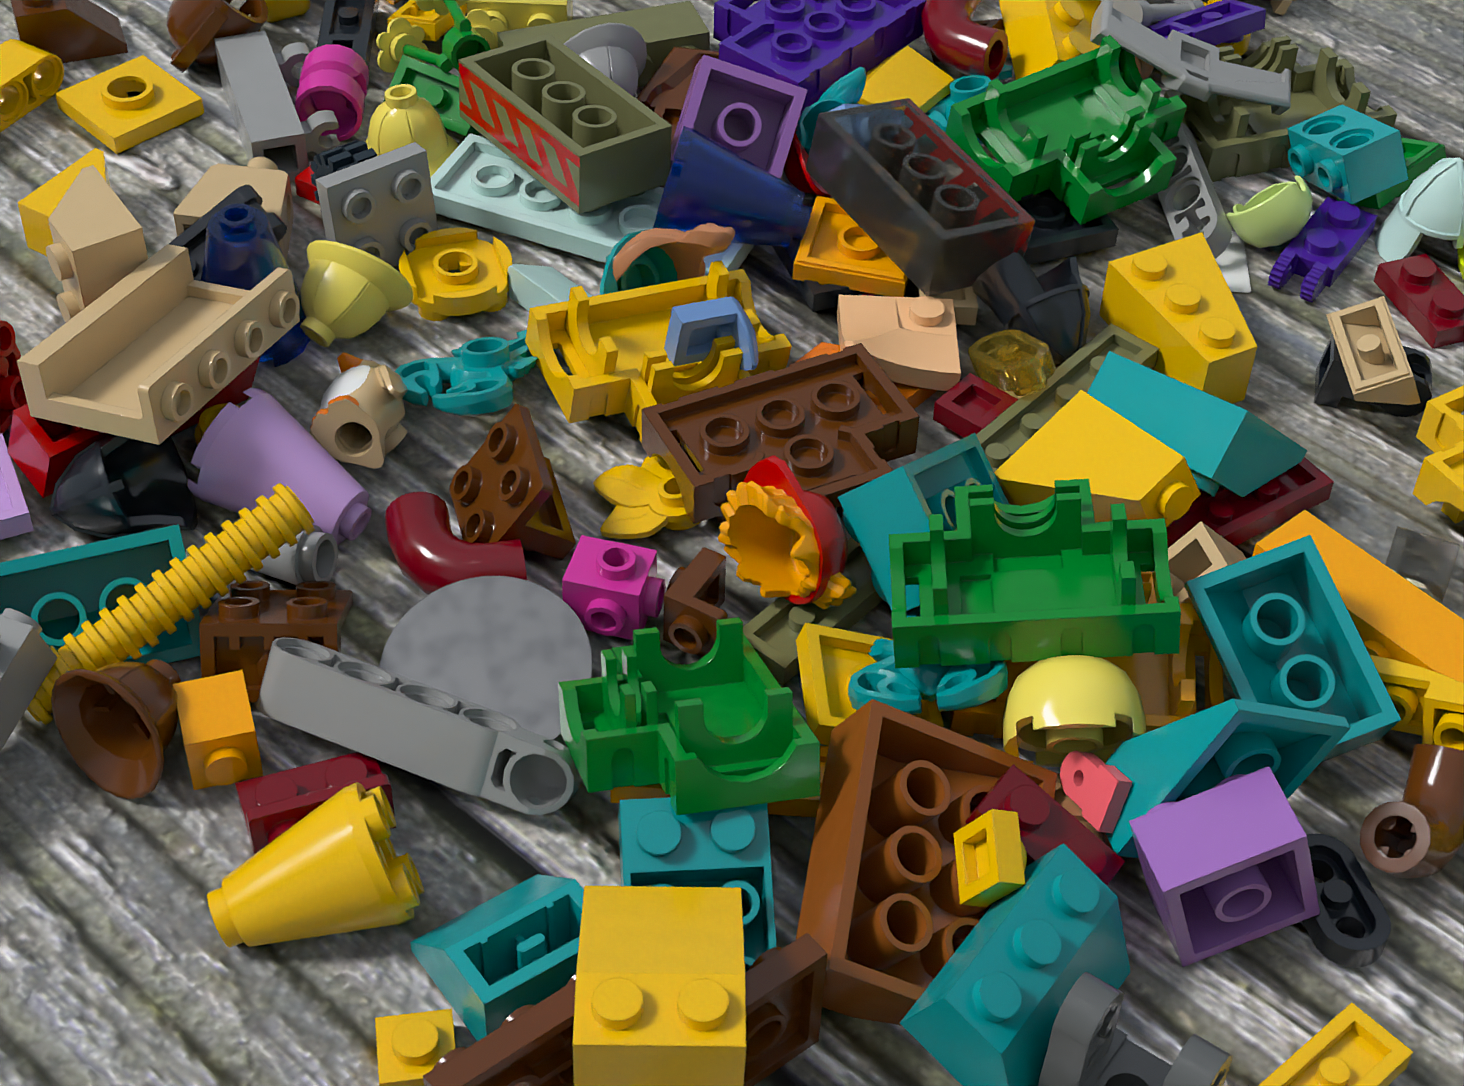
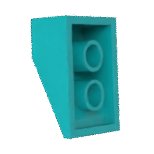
[838,433,1009,611]
[1105,699,1351,858]

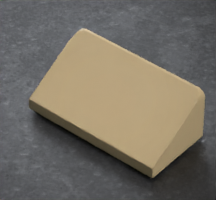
[1326,296,1420,405]

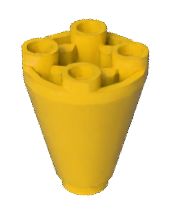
[207,782,424,948]

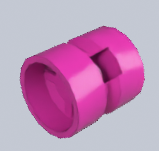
[294,44,369,142]

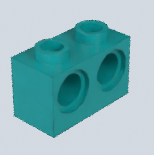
[1287,104,1408,204]

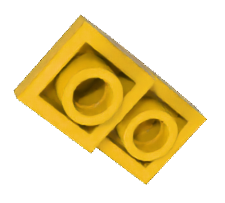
[1370,655,1464,751]

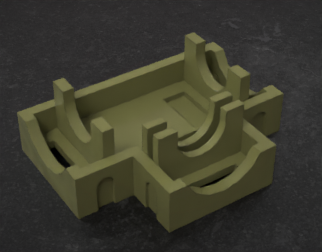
[1164,35,1397,182]

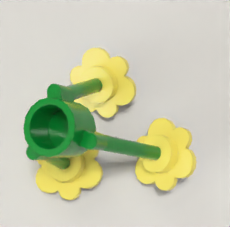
[376,0,505,73]

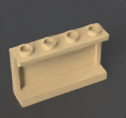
[17,244,300,445]

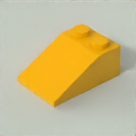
[573,886,746,1086]

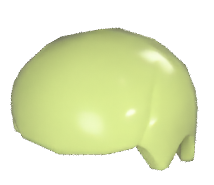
[1225,175,1313,248]

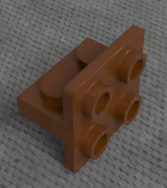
[449,404,576,560]

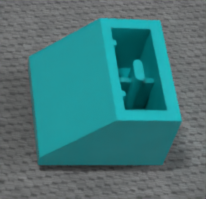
[410,874,584,1041]

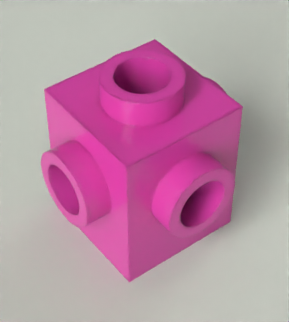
[562,535,666,640]

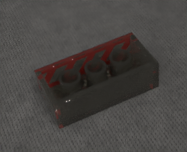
[806,98,1035,296]

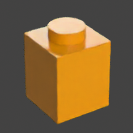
[173,670,263,790]

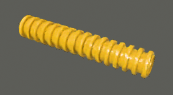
[27,483,315,725]

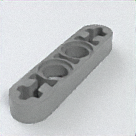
[1157,122,1232,259]

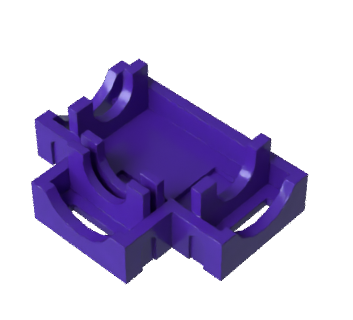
[713,0,926,115]

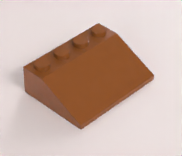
[796,699,1057,1025]

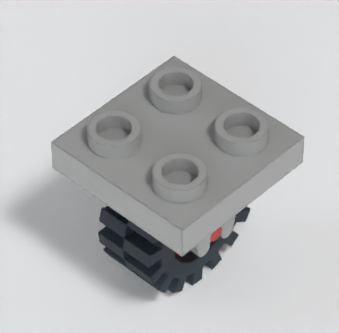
[310,140,438,267]

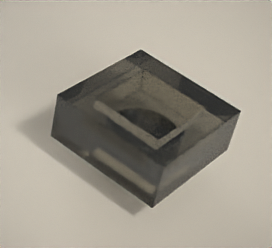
[1385,526,1460,603]

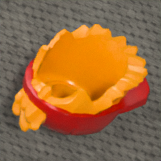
[718,455,857,609]

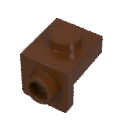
[663,547,728,657]

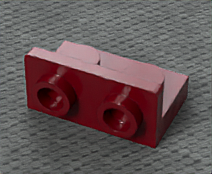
[235,752,396,855]

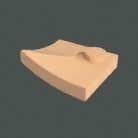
[837,295,961,391]

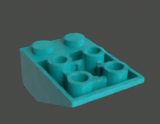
[618,798,776,973]

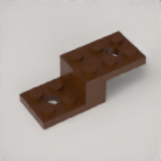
[423,933,827,1086]

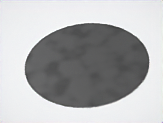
[379,576,592,740]

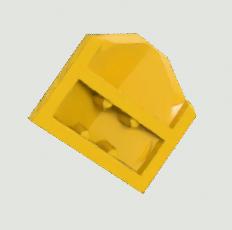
[858,46,955,115]

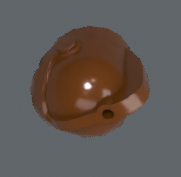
[167,0,269,73]

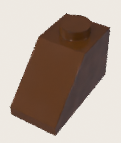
[10,0,128,63]

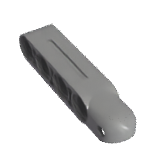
[256,637,581,815]

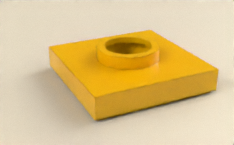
[55,55,204,154]

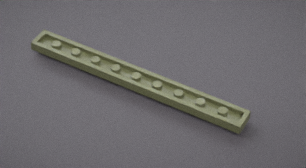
[743,323,1159,686]

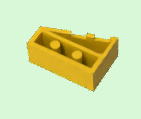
[999,0,1101,80]
[1099,232,1258,404]

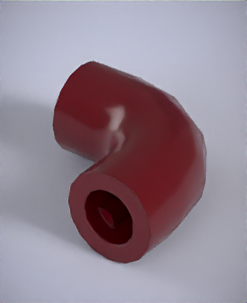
[922,0,1008,81]
[385,492,527,595]

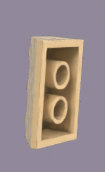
[46,165,148,322]

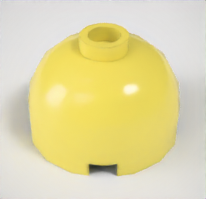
[1003,655,1146,767]

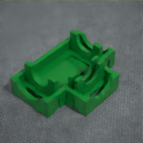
[945,35,1187,225]
[889,479,1181,669]
[558,617,820,815]

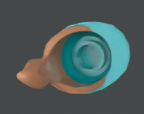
[600,223,735,295]

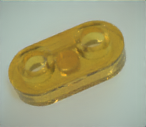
[968,329,1056,396]

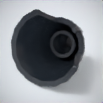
[972,252,1091,367]
[49,434,198,538]

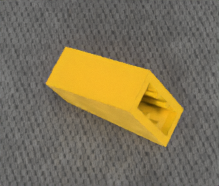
[994,390,1201,527]

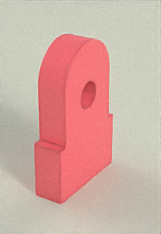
[1060,751,1133,833]

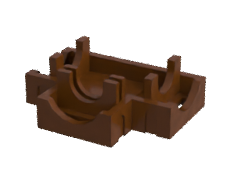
[642,343,920,525]

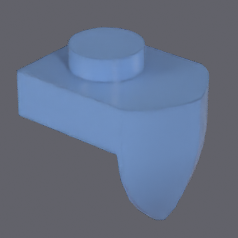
[664,296,759,371]

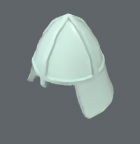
[1374,158,1464,262]

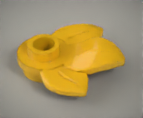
[593,455,700,539]

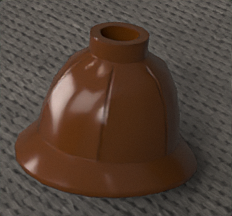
[51,659,181,800]

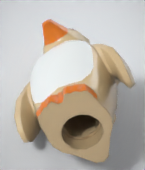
[309,352,408,469]

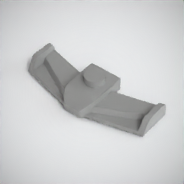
[1090,0,1291,115]

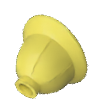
[364,84,459,178]
[300,240,414,347]

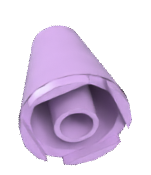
[188,388,372,545]

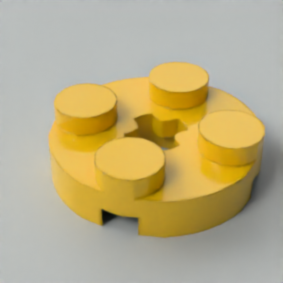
[399,228,512,321]

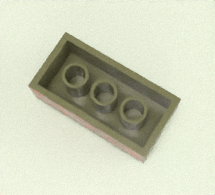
[459,33,672,214]

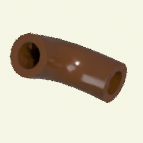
[1360,744,1464,878]

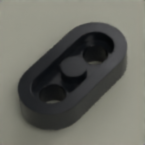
[1302,834,1391,968]

